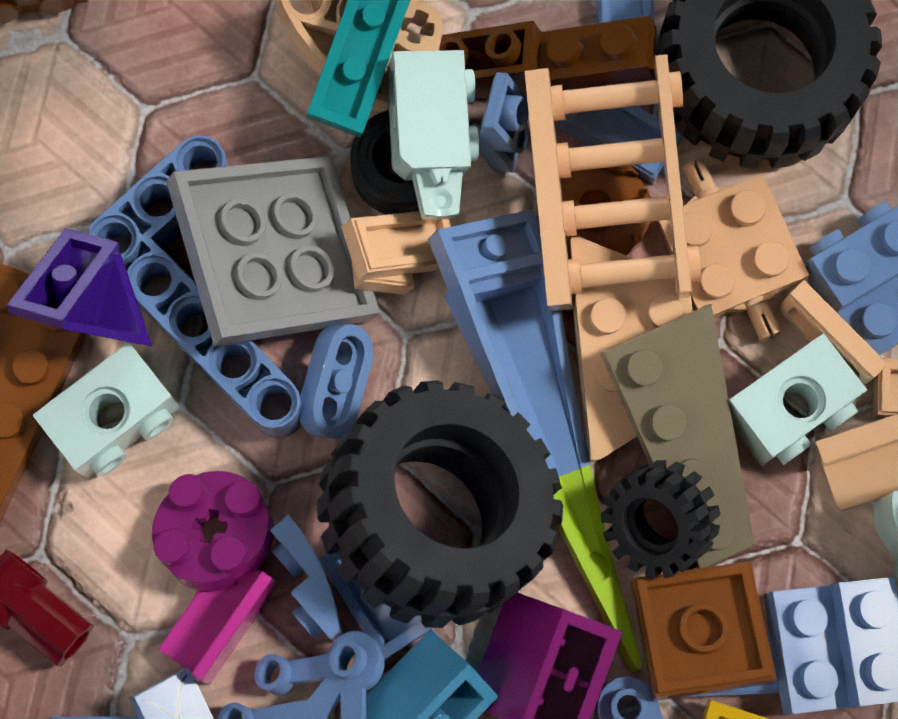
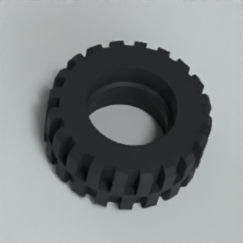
[654,0,882,169]
[316,380,563,628]

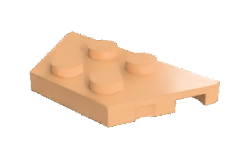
[567,237,692,461]

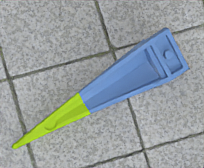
[428,209,642,673]

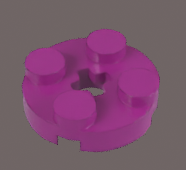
[152,471,274,591]

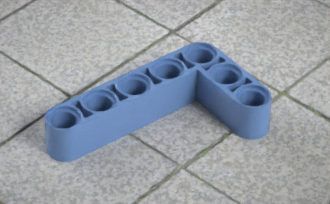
[88,135,301,438]

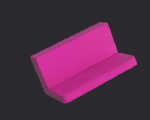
[158,568,279,684]

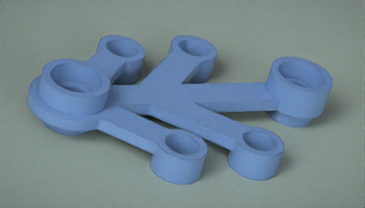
[217,631,384,719]

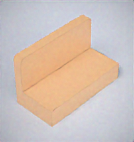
[815,414,898,511]

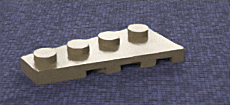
[600,304,754,569]

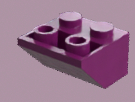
[477,592,623,719]

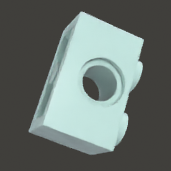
[729,333,867,467]
[33,342,180,479]

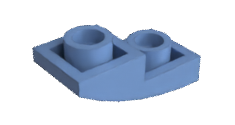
[479,72,529,173]
[270,515,343,642]

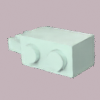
[386,50,479,220]

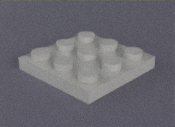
[166,156,380,346]

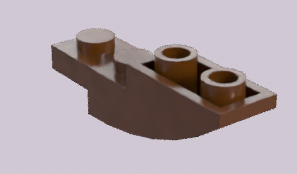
[439,15,656,99]

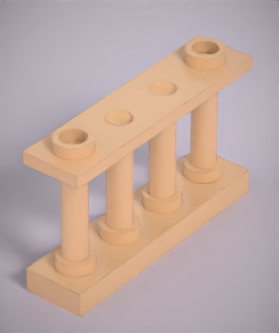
[525,54,702,311]

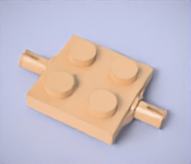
[656,158,809,342]

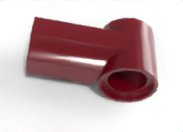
[0,549,95,667]

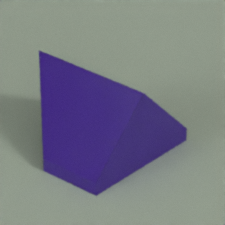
[7,228,153,347]

